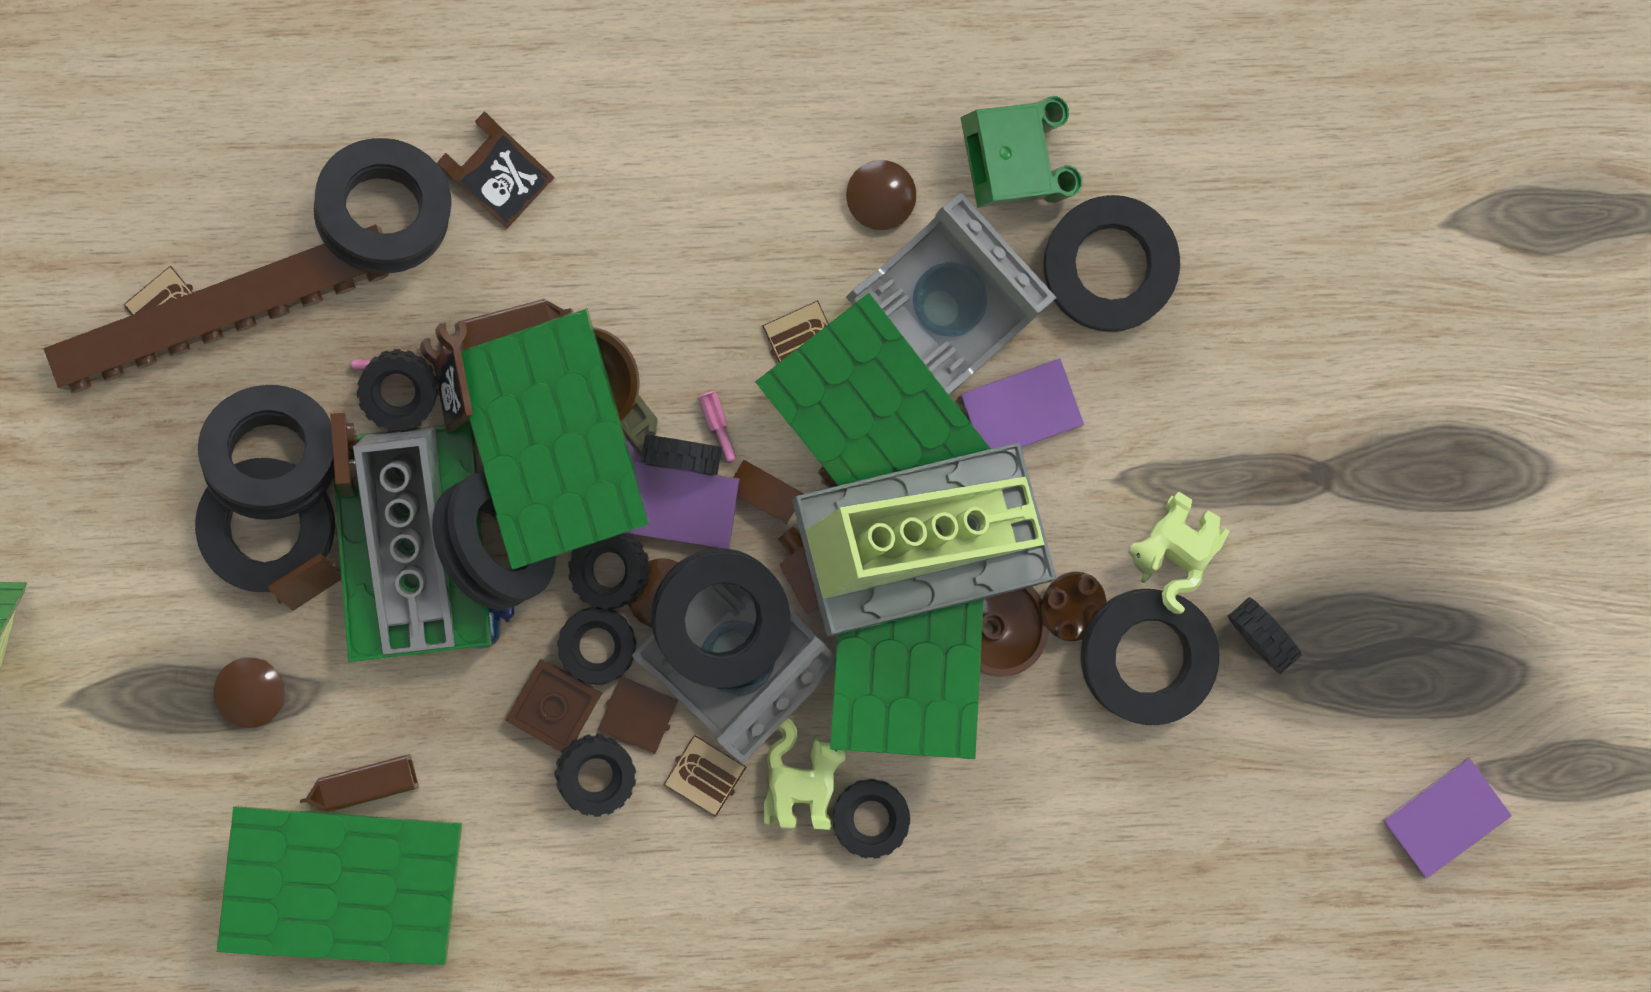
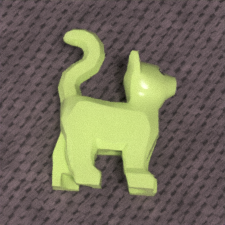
[1128,492,1230,614]
[764,719,846,830]

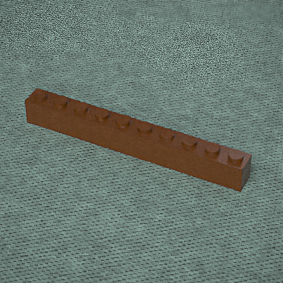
[43,224,389,393]

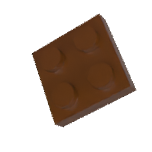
[330,412,359,498]
[505,658,603,753]

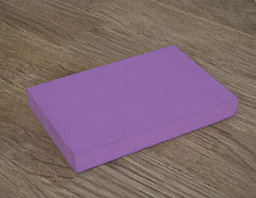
[960,358,1084,449]
[625,462,740,549]
[1382,758,1512,879]

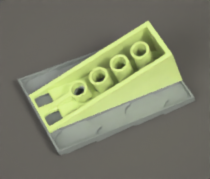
[792,442,1057,637]

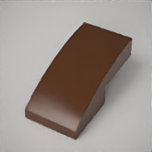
[733,459,804,525]

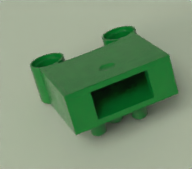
[960,96,1082,208]

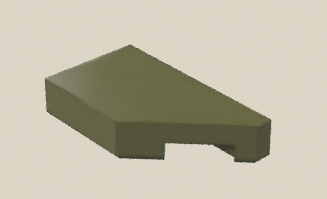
[621,394,658,455]

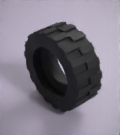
[357,349,438,432]
[641,434,722,475]
[568,533,651,609]
[1228,597,1302,674]
[557,607,637,685]
[554,734,636,817]
[832,779,910,859]

